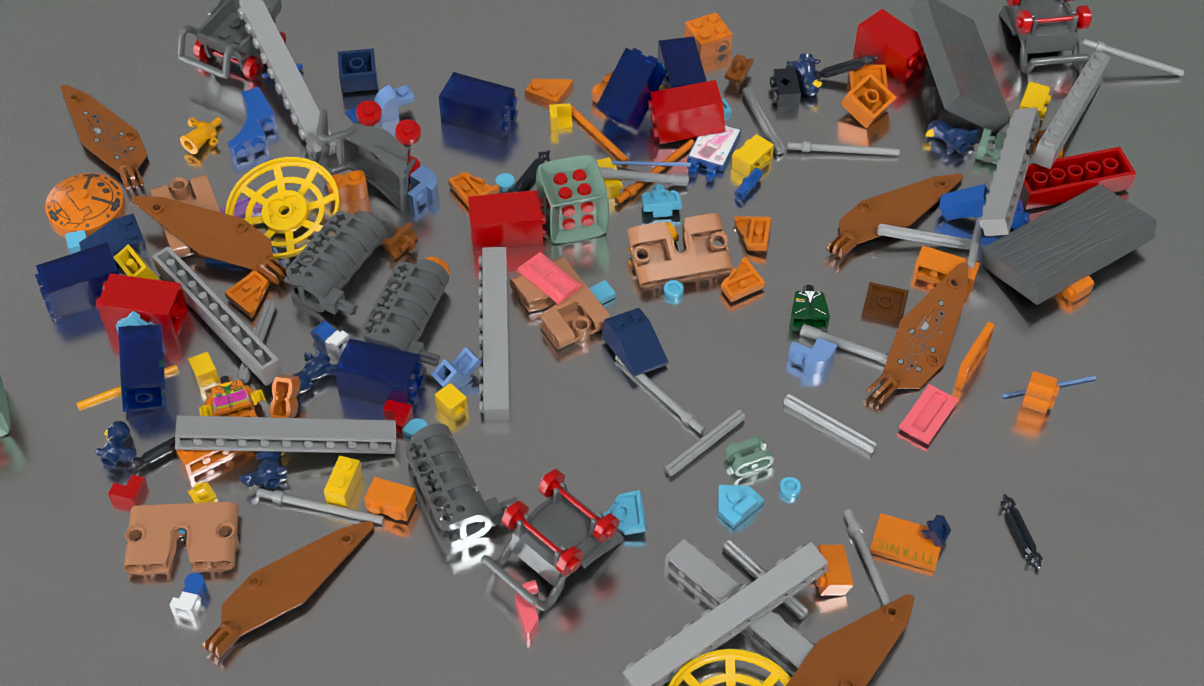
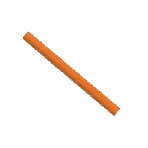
[571,105,629,161]

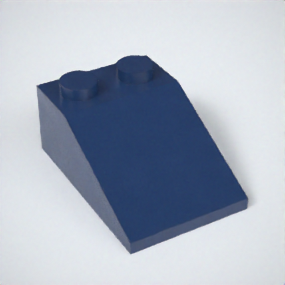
[79,213,148,273]
[602,308,669,377]

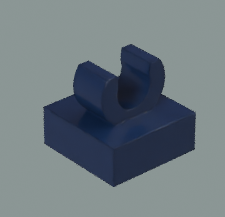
[922,515,951,547]

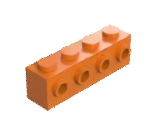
[174,410,258,476]

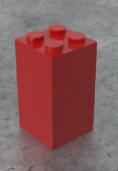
[854,9,927,85]
[648,80,726,144]
[468,190,546,251]
[96,273,188,340]

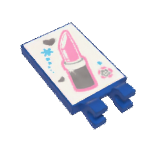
[687,125,741,180]

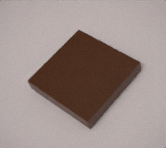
[862,282,909,324]

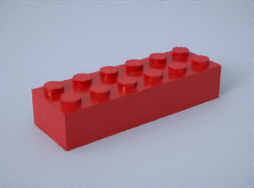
[1019,147,1136,210]

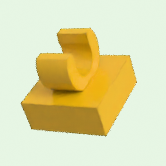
[188,482,218,503]

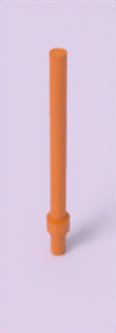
[614,139,695,205]

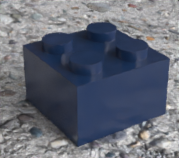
[338,48,378,93]

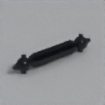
[814,55,878,81]
[508,150,551,193]
[127,437,176,470]
[1001,494,1043,569]

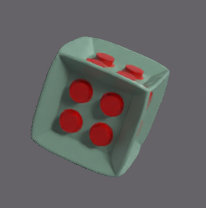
[536,155,609,244]

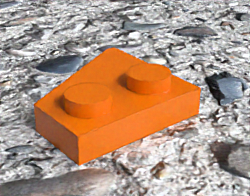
[525,79,573,105]

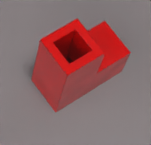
[383,399,413,433]
[108,475,147,507]

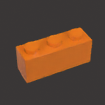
[913,246,980,292]

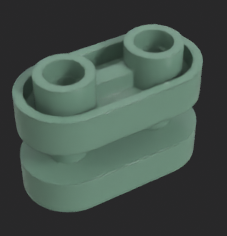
[976,128,1006,164]
[724,436,774,476]

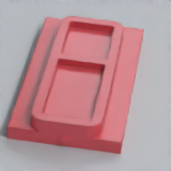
[517,252,582,305]
[899,384,959,444]

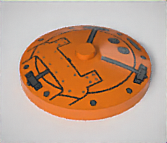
[45,173,125,235]

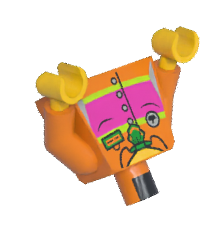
[199,376,266,417]

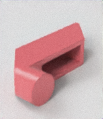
[515,580,539,641]

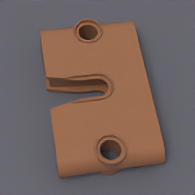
[149,174,221,258]
[627,213,733,288]
[509,256,610,350]
[124,502,239,574]

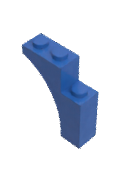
[227,86,277,160]
[939,184,1030,230]

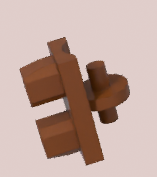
[725,54,754,88]
[382,222,418,260]

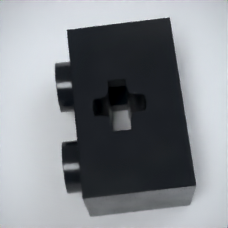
[770,68,801,108]

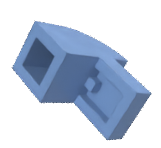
[374,84,415,123]
[407,165,439,210]
[788,337,837,375]
[431,347,482,389]

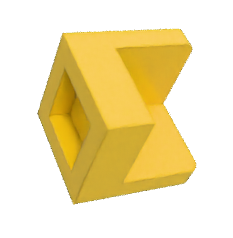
[549,103,573,131]
[188,352,219,389]
[434,383,468,421]

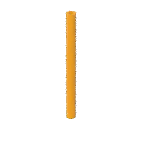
[76,364,179,410]

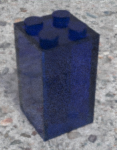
[657,37,707,90]
[595,48,667,131]
[439,72,518,140]
[35,243,119,319]
[118,324,166,412]
[334,338,425,406]

